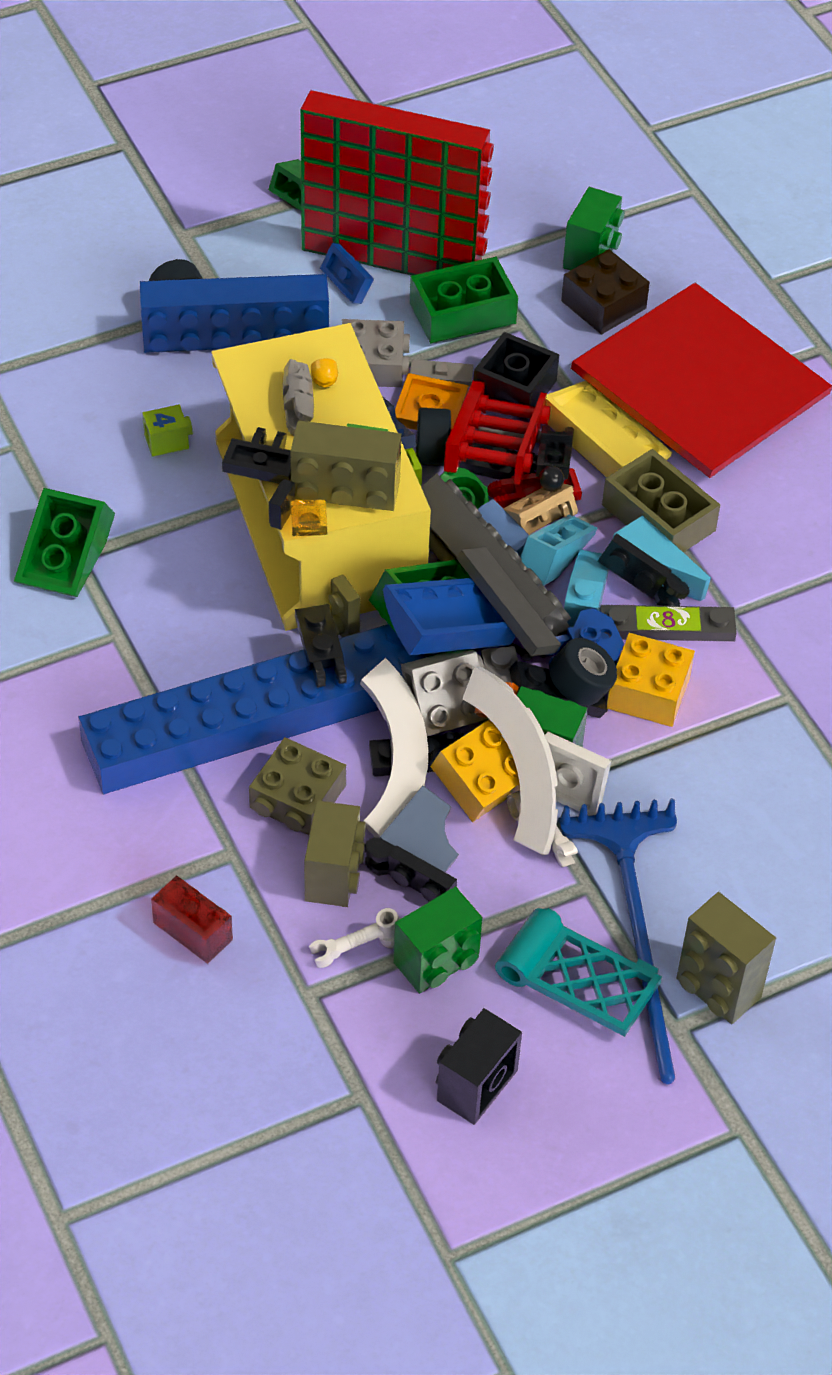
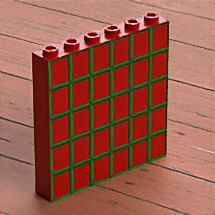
[300,90,494,275]

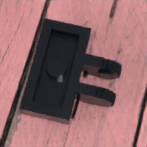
[222,427,291,484]

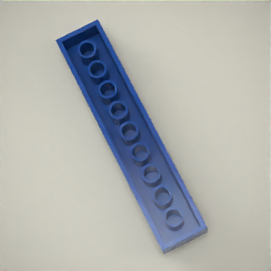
[78,624,426,795]

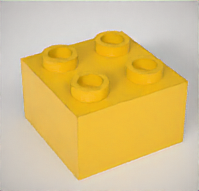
[607,633,695,727]
[430,719,520,822]

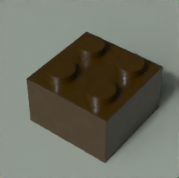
[561,249,650,335]

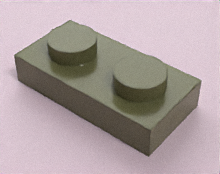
[329,575,360,638]

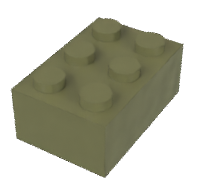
[291,420,402,511]
[602,449,720,552]
[676,891,776,1024]

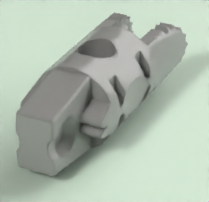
[282,359,314,436]

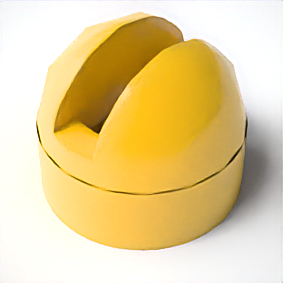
[311,358,338,387]

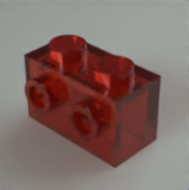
[151,875,233,964]

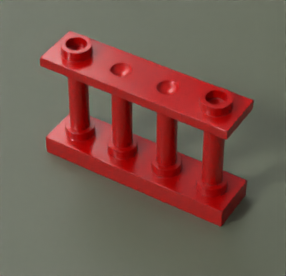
[444,380,551,484]

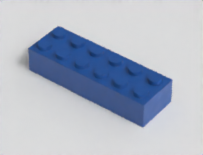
[140,274,329,353]

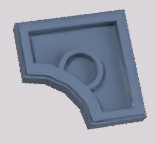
[379,786,459,873]

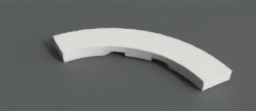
[360,658,428,838]
[463,666,558,855]

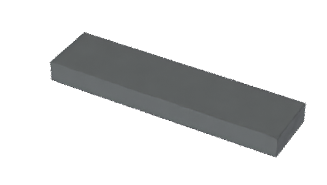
[456,547,561,656]

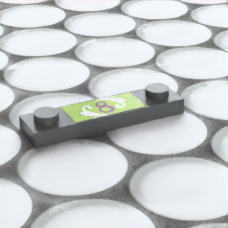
[600,605,737,641]

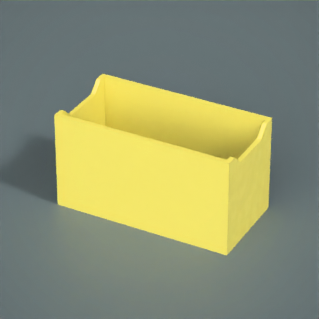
[211,323,431,631]

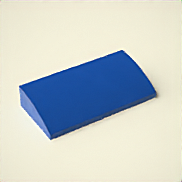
[383,578,516,655]

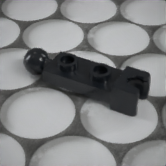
[536,425,574,492]

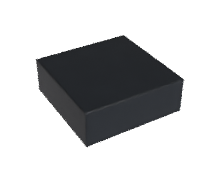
[269,479,295,530]

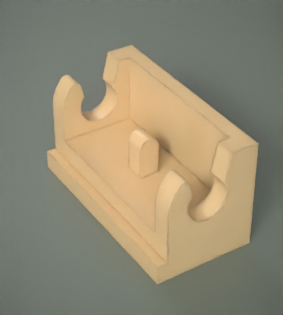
[503,484,578,535]

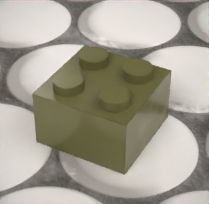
[304,800,366,907]

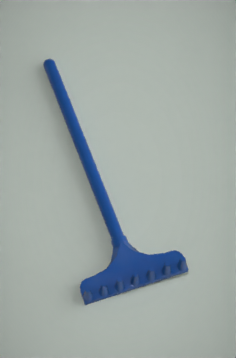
[559,798,677,1085]

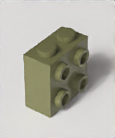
[249,737,346,835]

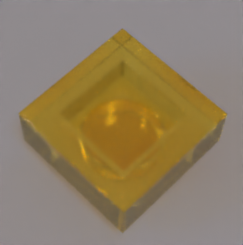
[291,500,327,536]

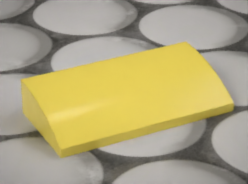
[546,381,672,478]

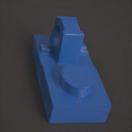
[320,243,374,304]

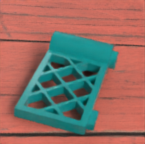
[495,908,662,1037]

